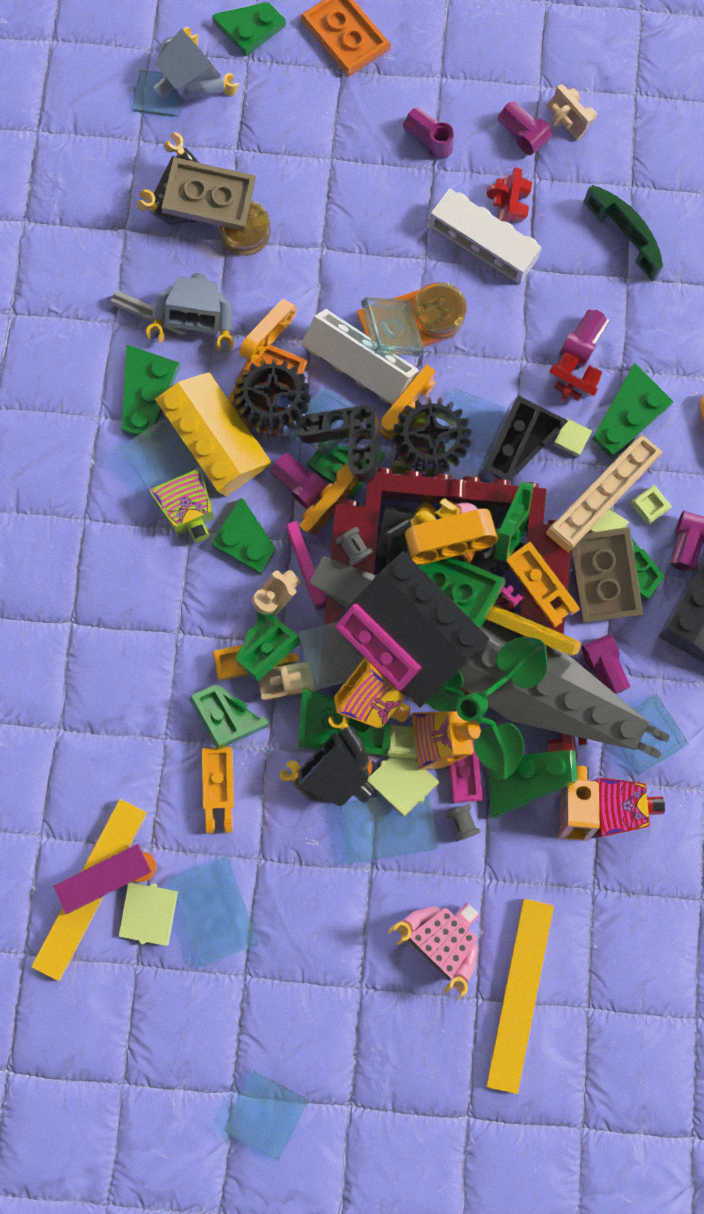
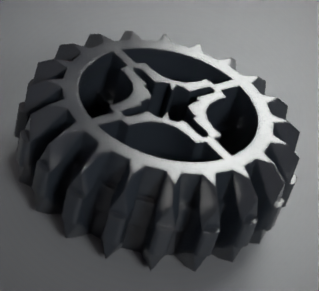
[233,358,311,435]
[393,396,472,475]

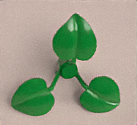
[426,637,548,780]

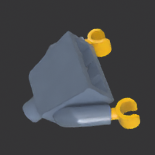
[153,27,239,100]
[146,273,234,353]

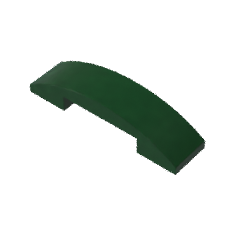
[583,185,663,282]

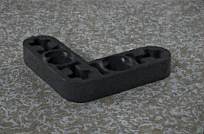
[295,405,379,482]

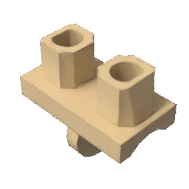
[546,84,597,140]
[251,570,301,617]
[259,661,315,701]

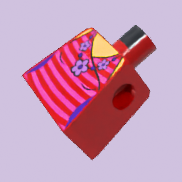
[592,778,665,838]

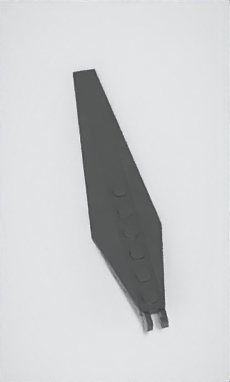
[309,556,670,759]

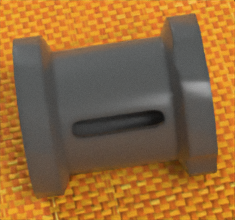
[335,527,373,566]
[445,804,481,842]

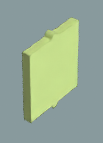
[366,757,439,817]
[119,882,178,946]

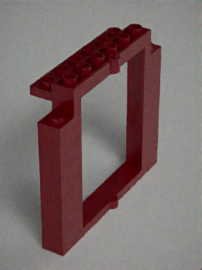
[318,468,571,696]

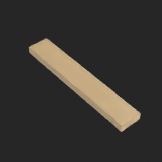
[546,434,663,553]

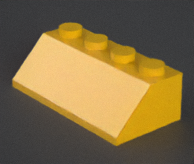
[155,372,273,497]

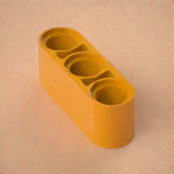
[405,509,498,565]

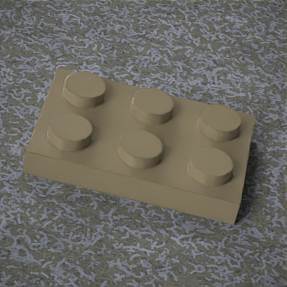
[162,157,256,231]
[572,526,643,623]

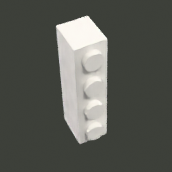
[429,188,542,285]
[301,309,419,404]

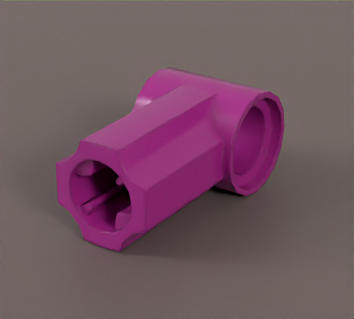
[497,101,553,156]
[403,107,454,159]
[559,309,609,368]
[270,453,328,509]
[669,510,704,572]
[581,634,631,694]

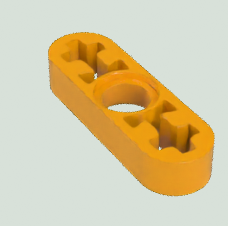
[239,299,297,363]

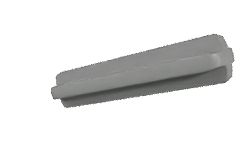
[111,291,188,335]

